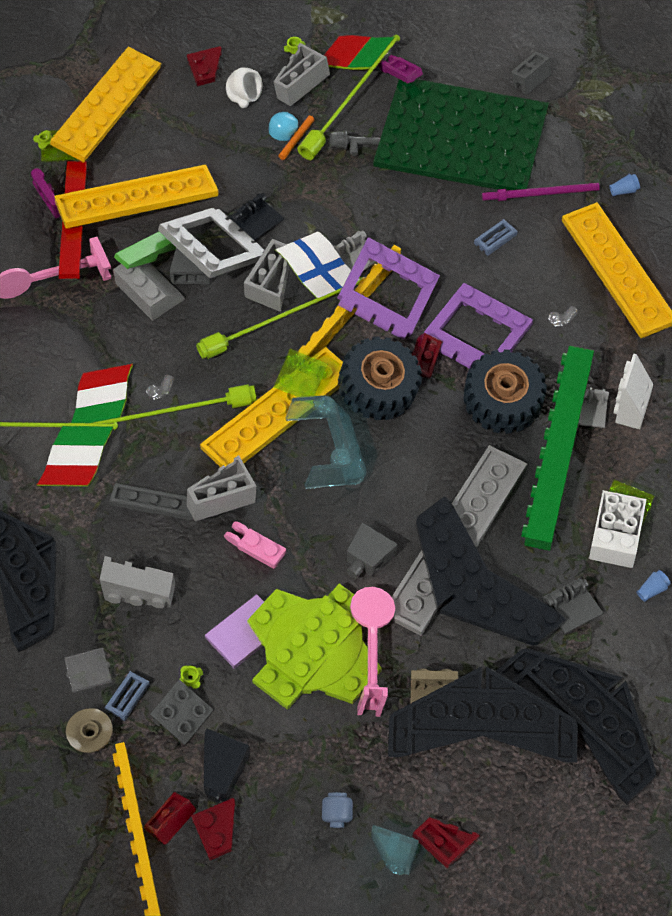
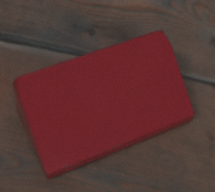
[412,333,442,379]
[143,792,196,845]

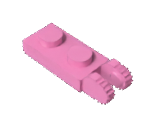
[224,521,287,569]

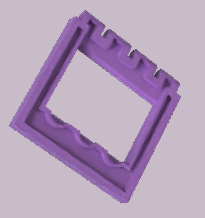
[337,237,440,340]
[424,283,533,369]

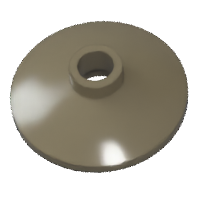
[66,708,113,753]

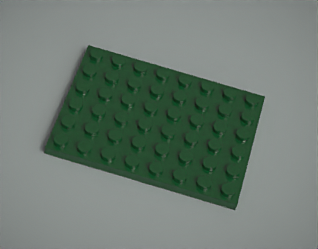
[373,79,549,191]

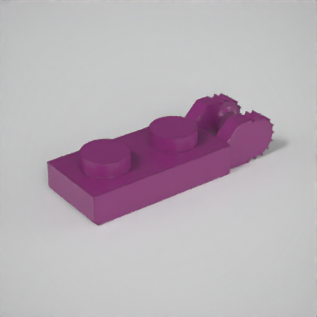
[378,55,423,83]
[31,169,61,218]

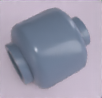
[322,793,353,828]

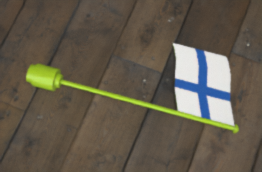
[196,232,362,359]

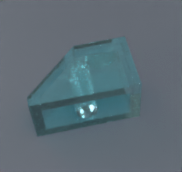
[371,825,419,875]

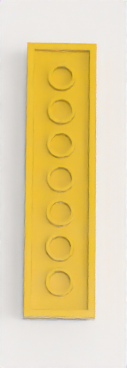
[50,46,161,162]
[54,165,218,228]
[562,202,672,338]
[200,347,343,467]

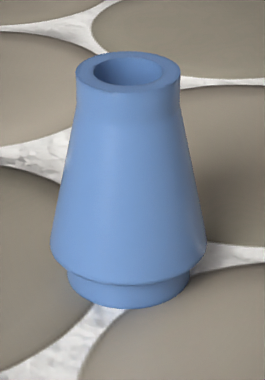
[609,174,640,196]
[636,570,671,602]

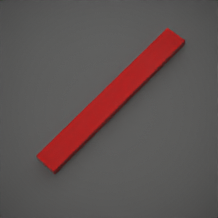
[59,161,87,279]

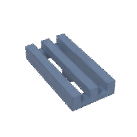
[474,219,517,256]
[105,671,150,721]

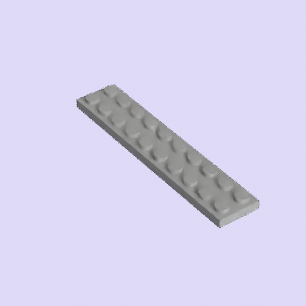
[391,445,527,636]

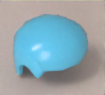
[269,112,298,141]

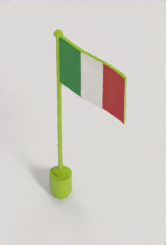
[71,364,257,424]
[0,422,118,486]

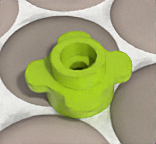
[284,37,305,55]
[33,130,53,150]
[179,666,203,689]

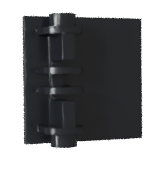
[229,193,284,240]

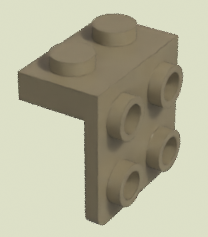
[411,669,458,703]

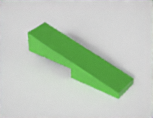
[114,232,176,269]

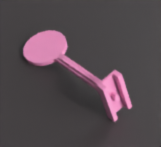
[0,237,111,299]
[350,587,395,717]

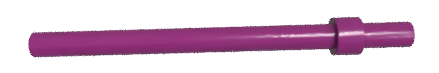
[482,183,599,201]

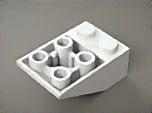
[613,354,653,429]
[589,491,646,568]

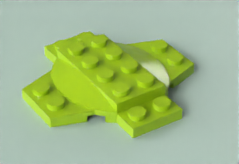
[247,583,382,710]

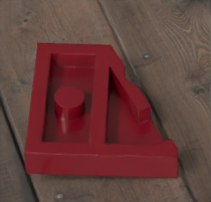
[186,46,222,86]
[191,798,235,861]
[412,817,480,869]

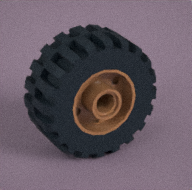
[338,337,422,420]
[463,349,547,434]

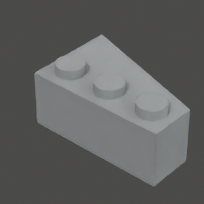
[274,43,330,106]
[244,239,290,312]
[186,455,257,521]
[100,556,175,608]

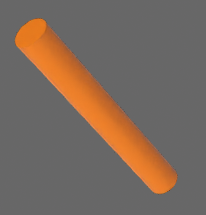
[278,115,315,160]

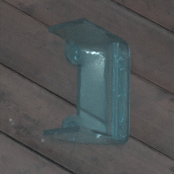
[285,396,366,489]

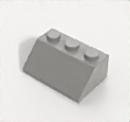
[113,263,185,321]

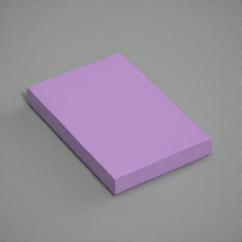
[205,594,264,669]

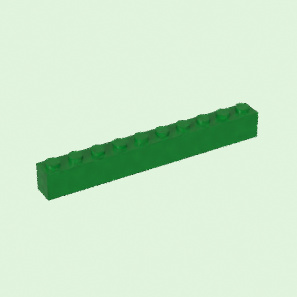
[521,346,594,551]

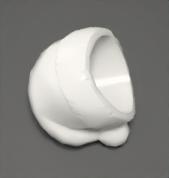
[226,68,263,108]

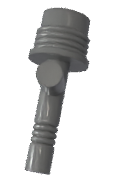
[329,130,380,156]

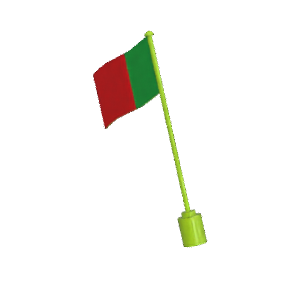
[297,35,400,160]

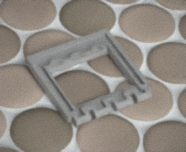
[158,208,265,278]

